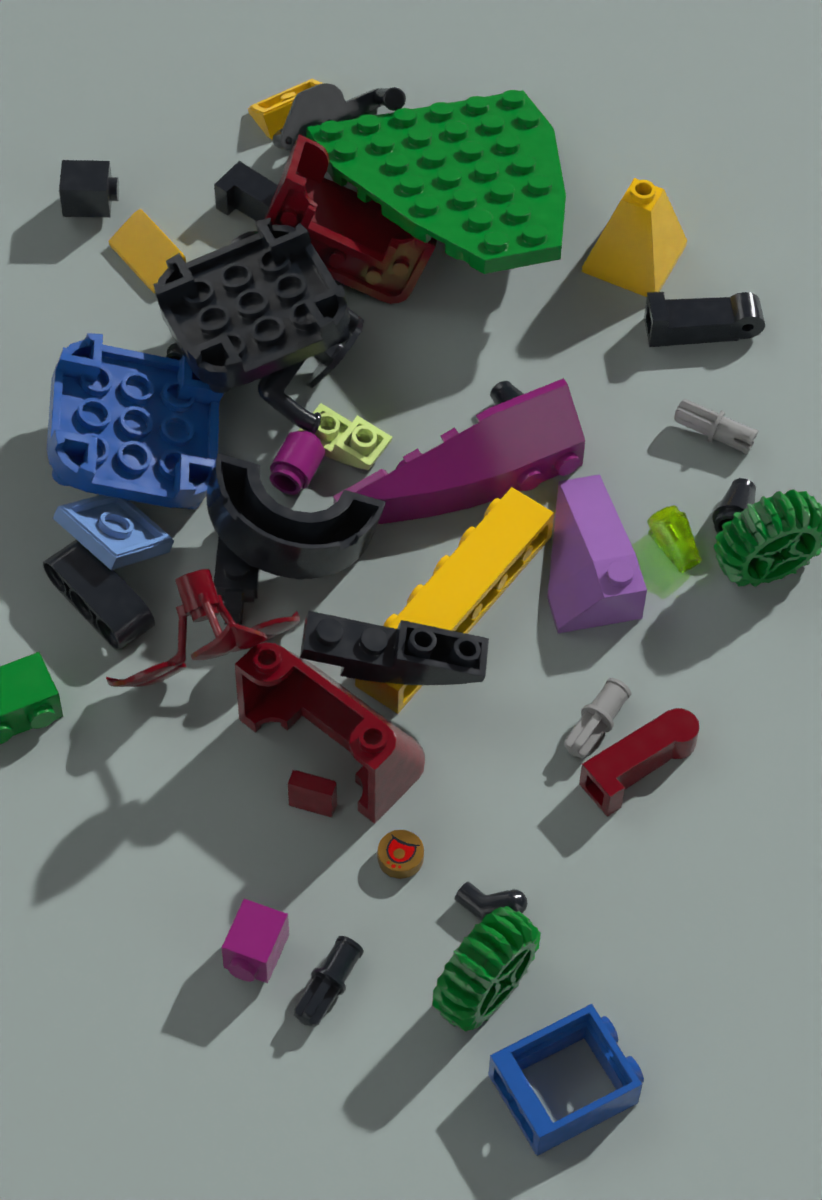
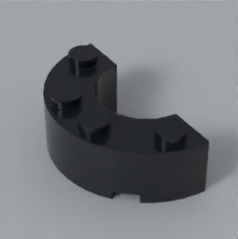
[206,453,386,580]

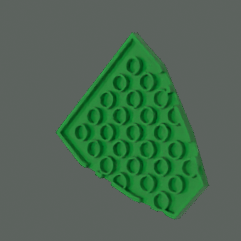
[306,90,566,274]

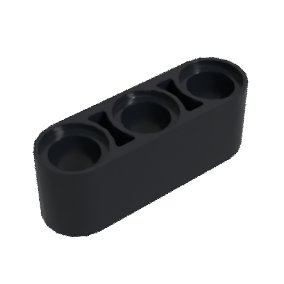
[43,540,155,650]

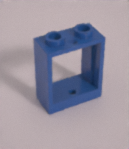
[488,1004,644,1156]

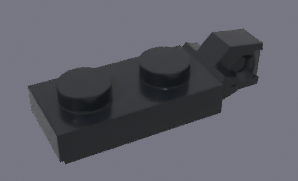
[214,535,260,625]

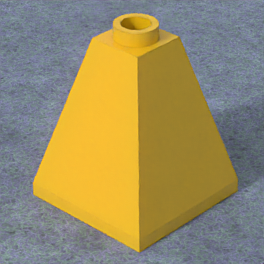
[581,178,687,297]

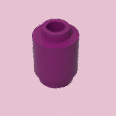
[269,431,325,495]

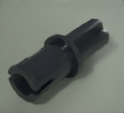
[294,936,364,1027]

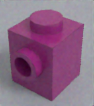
[221,899,289,983]

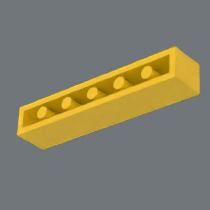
[355,487,554,714]

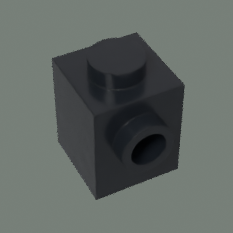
[59,160,119,218]

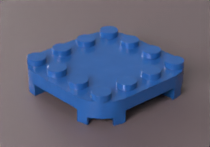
[47,333,224,509]

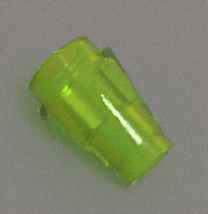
[647,505,702,572]

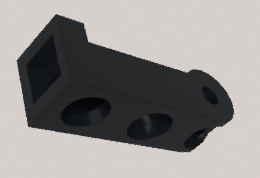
[214,161,278,221]
[644,292,765,347]

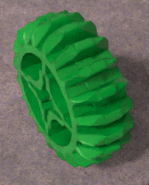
[713,489,822,587]
[432,906,541,1032]

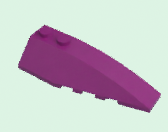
[333,378,586,524]

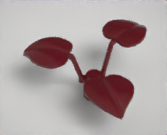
[106,569,300,687]

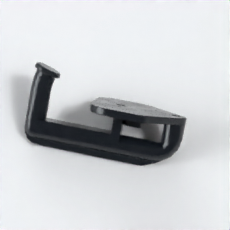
[272,83,406,152]
[258,308,364,434]

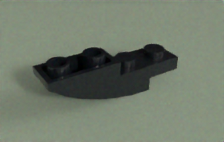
[300,611,489,685]

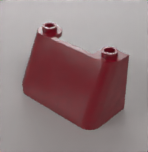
[265,134,437,304]
[235,642,425,824]

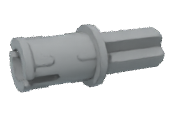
[674,399,759,455]
[564,678,631,759]

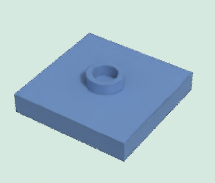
[53,495,174,570]

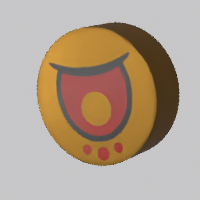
[377,830,424,879]

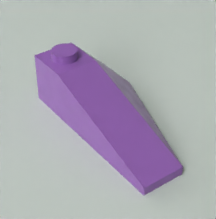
[547,474,647,634]

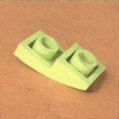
[298,403,393,470]

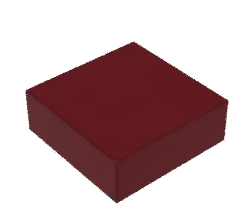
[288,770,337,818]

